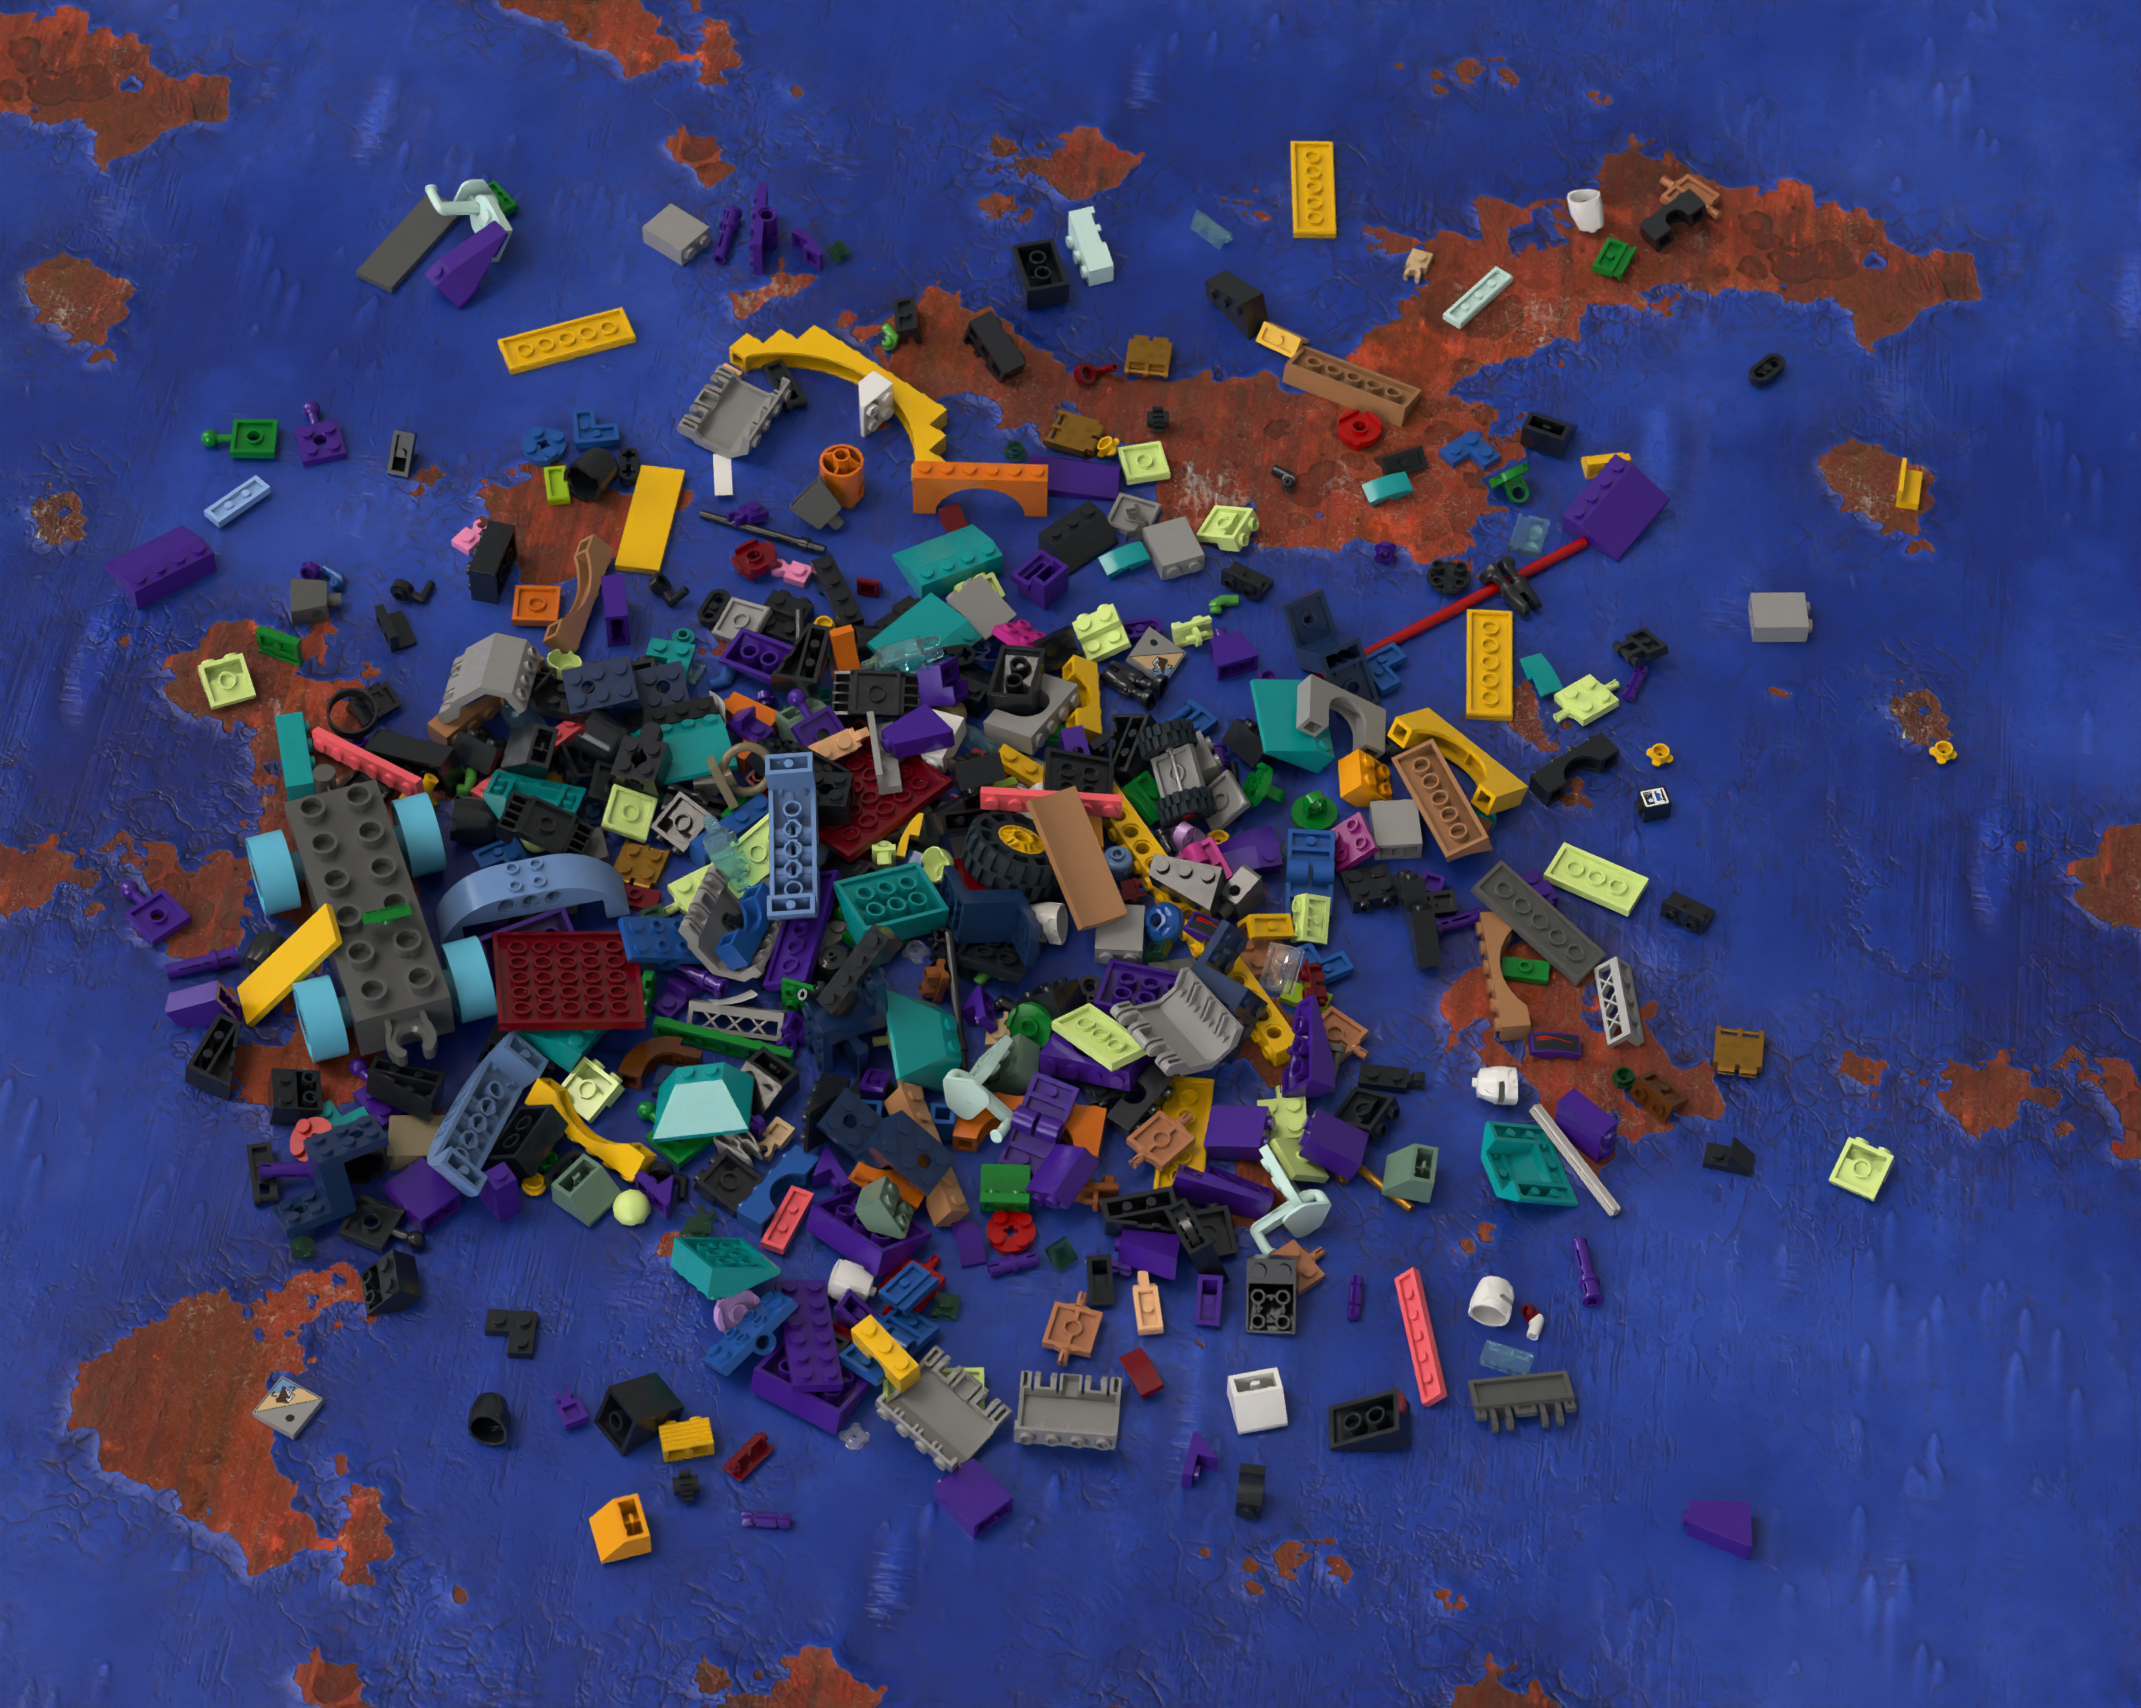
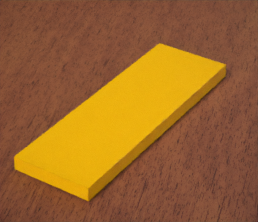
[1290,141,1336,239]
[497,307,636,375]
[615,465,685,575]
[1466,609,1513,722]
[237,903,343,1027]
[1153,1075,1215,1204]

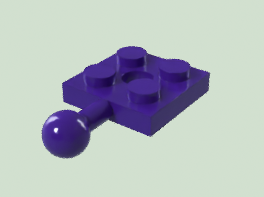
[294,400,347,467]
[788,688,845,747]
[120,880,192,947]
[349,1057,409,1130]

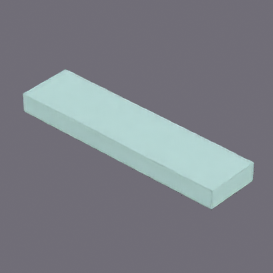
[1443,266,1513,329]

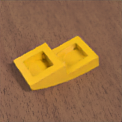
[896,813,924,861]

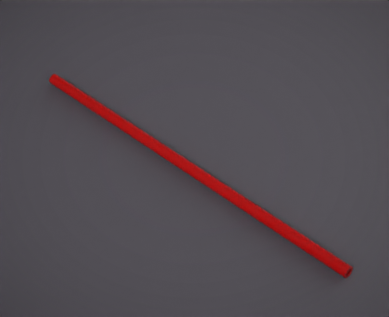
[1315,537,1588,680]

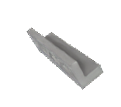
[867,711,903,795]
[1594,956,1645,1048]
[687,999,788,1041]

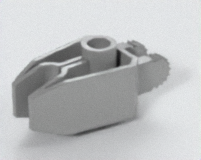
[713,1132,763,1168]

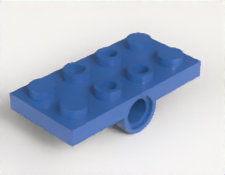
[1285,828,1335,920]
[618,916,703,971]
[702,1289,798,1376]
[838,1308,940,1387]

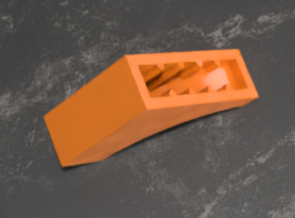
[829,624,861,681]
[722,691,778,774]
[848,1155,925,1214]

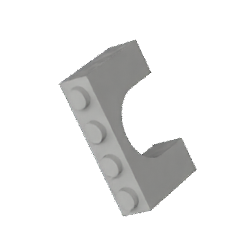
[983,673,1081,755]
[1296,674,1386,760]

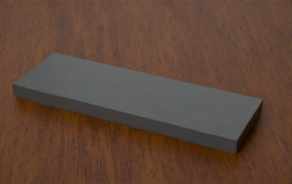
[356,194,463,293]
[1470,860,1607,986]

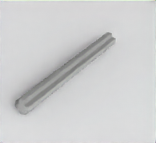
[1529,1104,1621,1217]

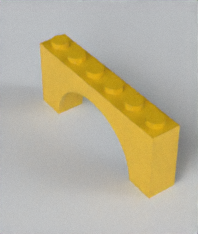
[1387,707,1528,816]

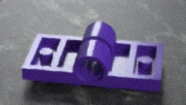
[749,182,779,275]
[998,1072,1081,1176]

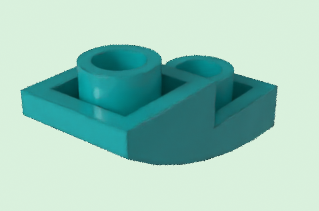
[1362,472,1414,506]
[1098,541,1151,579]
[1519,653,1563,698]

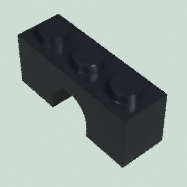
[1639,188,1708,252]
[1106,1064,1176,1139]

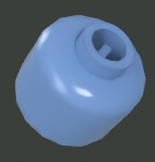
[1104,846,1133,881]

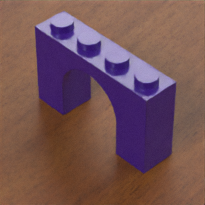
[1039,1031,1152,1092]

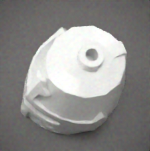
[1567,189,1604,233]
[1030,902,1068,945]
[1472,1066,1518,1105]
[827,1259,876,1302]
[1468,1276,1514,1327]

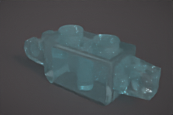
[861,636,944,673]
[702,815,751,893]

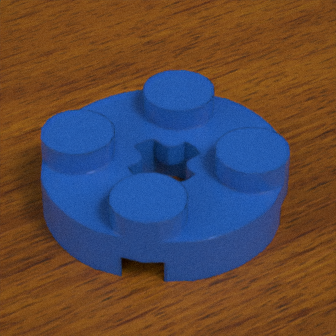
[522,426,567,467]

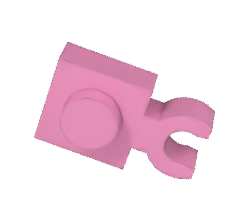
[451,519,486,556]
[771,558,811,589]

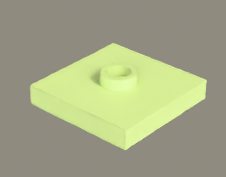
[1117,441,1171,485]
[600,784,658,843]
[1269,1137,1330,1183]

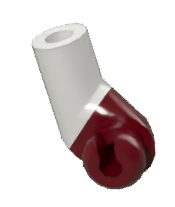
[1521,1303,1544,1340]

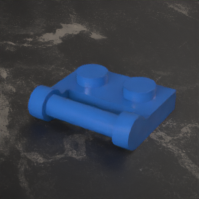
[1159,698,1218,736]

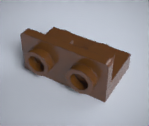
[1629,1070,1689,1123]

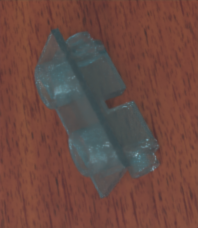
[1190,209,1233,250]
[961,723,1002,754]

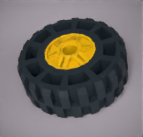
[960,811,1060,901]

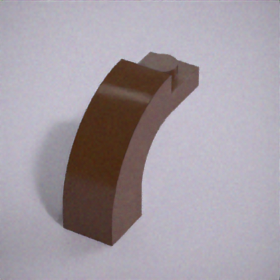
[618,1036,704,1091]

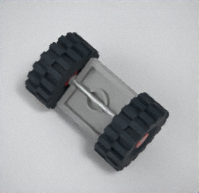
[1136,718,1218,828]

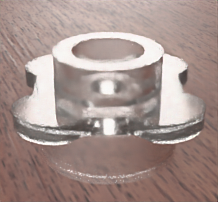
[902,940,930,965]
[839,1423,870,1450]

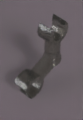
[1125,504,1150,543]

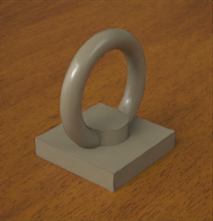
[706,742,771,810]

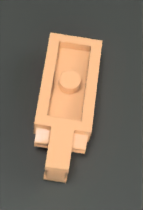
[808,727,870,761]
[1132,1271,1163,1336]

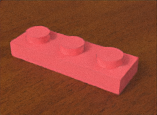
[761,1185,814,1255]

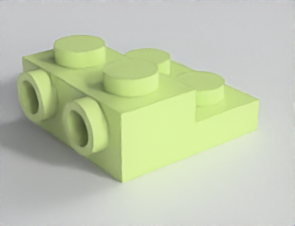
[1196,505,1259,552]
[1072,603,1132,663]
[198,653,256,710]
[561,1056,625,1124]
[1829,1137,1895,1202]

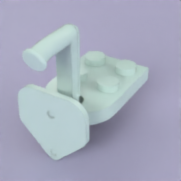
[425,179,513,262]
[943,1034,1014,1143]
[1250,1144,1332,1255]

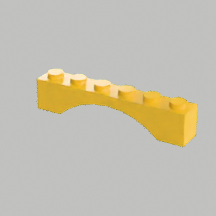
[525,1077,658,1182]

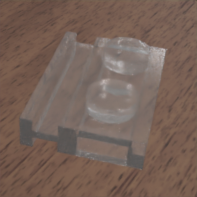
[1259,942,1305,996]

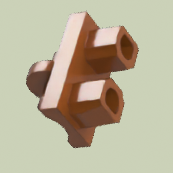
[918,959,960,1004]
[1074,1175,1119,1212]

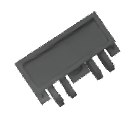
[1467,1370,1576,1433]

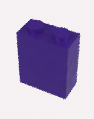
[601,574,631,647]
[1555,1088,1617,1164]
[1203,1105,1276,1160]
[1298,1109,1369,1181]
[1024,1144,1100,1209]
[384,1157,461,1234]
[934,1458,1013,1539]

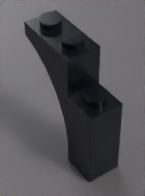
[1390,869,1442,969]

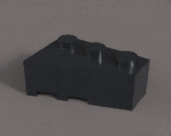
[771,623,831,699]
[366,1056,446,1123]
[1099,1186,1177,1236]

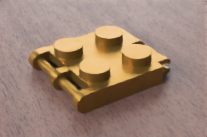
[1124,334,1173,379]
[1042,410,1105,457]
[613,838,672,889]
[1713,1025,1765,1078]

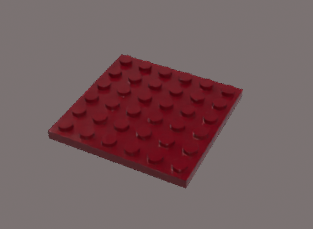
[762,718,953,863]
[492,931,646,1031]

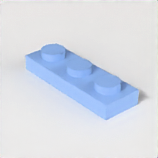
[204,475,271,528]

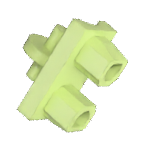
[1171,615,1214,648]
[872,840,896,870]

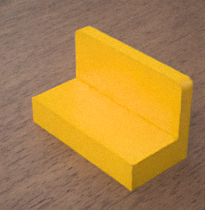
[1256,321,1309,358]
[1581,452,1631,480]
[1895,458,1923,510]
[1237,913,1295,940]

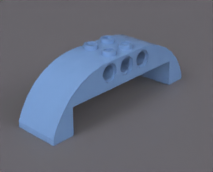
[765,752,820,921]
[436,854,630,944]
[427,1031,549,1197]

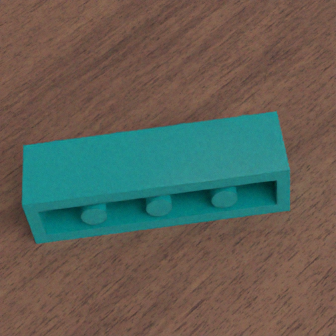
[275,712,316,801]

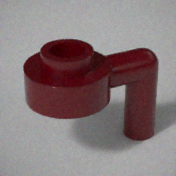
[1073,362,1118,385]

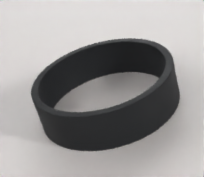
[326,688,378,739]

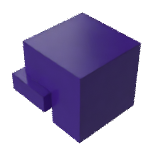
[1011,549,1069,610]
[917,656,969,706]

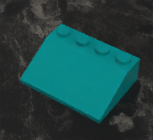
[892,524,1003,600]
[866,593,983,674]
[1250,679,1335,773]
[631,714,738,785]
[833,861,949,945]
[514,1029,608,1073]
[670,1237,781,1300]

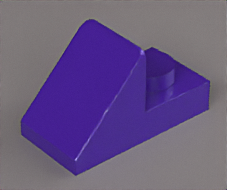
[725,707,775,743]
[652,978,702,1020]
[962,985,998,1034]
[859,1067,892,1102]
[813,1147,851,1194]
[635,1170,675,1219]
[951,1219,986,1269]
[1195,1274,1223,1326]
[834,1288,882,1328]
[1182,1431,1218,1489]

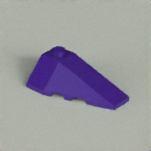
[425,220,509,309]
[1217,826,1283,875]
[1282,994,1336,1098]

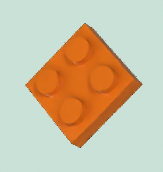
[512,585,561,626]

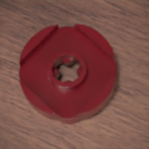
[732,539,778,580]

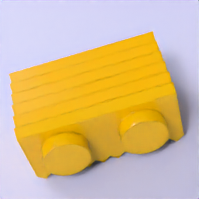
[658,1416,714,1463]

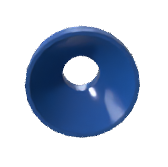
[1144,902,1184,945]

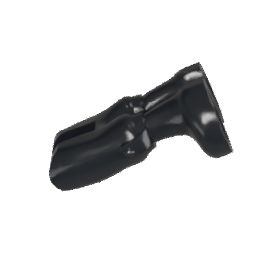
[1479,556,1542,618]
[1099,660,1169,711]
[660,782,729,824]

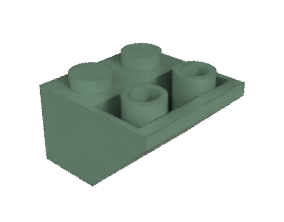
[775,697,828,743]
[983,1033,1040,1094]
[1381,1143,1439,1203]
[551,1153,622,1227]
[854,1175,913,1239]

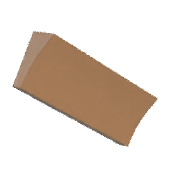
[1282,345,1422,427]
[1391,738,1493,862]
[1026,786,1128,931]

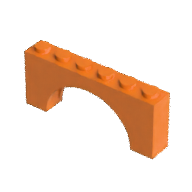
[912,461,1048,517]
[953,1092,1107,1170]

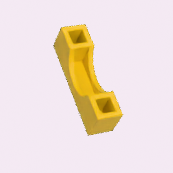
[1062,655,1103,743]

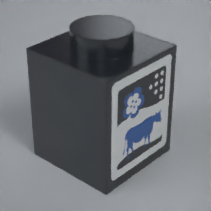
[1634,786,1672,823]

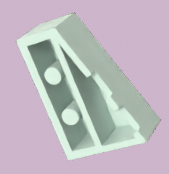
[1066,206,1114,286]

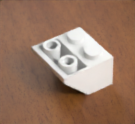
[859,371,894,438]
[1227,1367,1288,1434]

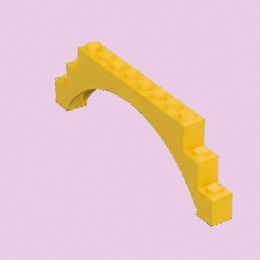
[729,325,947,481]

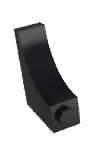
[1164,1198,1230,1285]

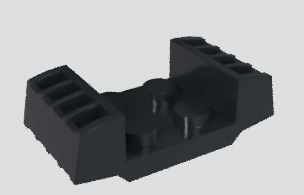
[527,667,609,723]
[832,669,921,722]
[496,790,595,855]

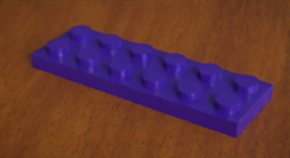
[763,870,842,991]
[775,1280,843,1393]

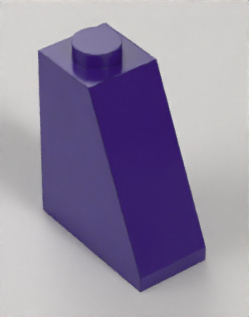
[881,703,955,759]
[165,980,242,1026]
[478,1162,521,1223]
[1115,1228,1181,1280]
[1682,1500,1752,1559]

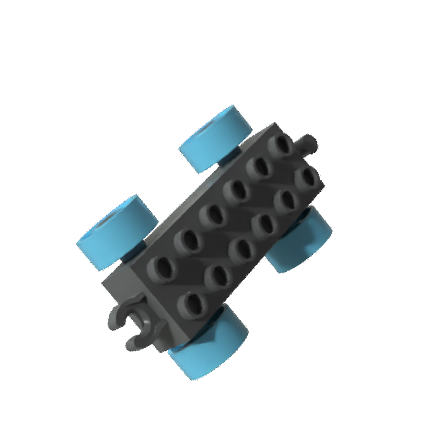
[245,764,497,1067]

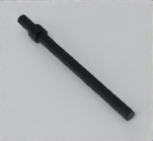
[700,509,827,554]
[944,931,968,1071]

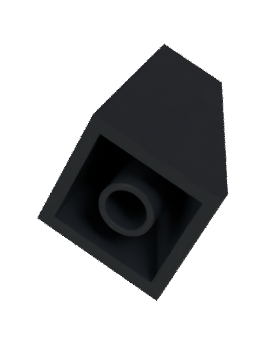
[594,1372,684,1456]

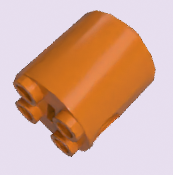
[819,444,865,509]

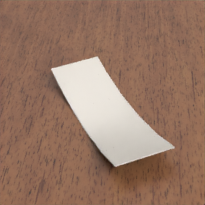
[713,454,733,496]
[709,691,726,726]

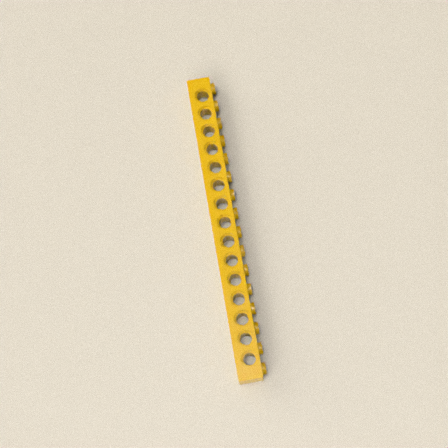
[1102,780,1295,1067]

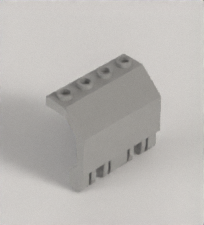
[676,365,792,459]
[438,633,541,723]
[678,865,782,982]
[1110,967,1244,1076]
[876,1345,1013,1473]
[1014,1370,1122,1450]

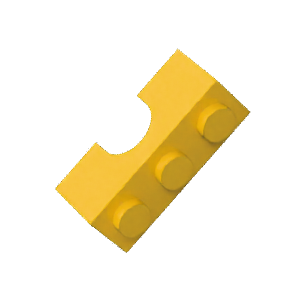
[851,1314,921,1394]

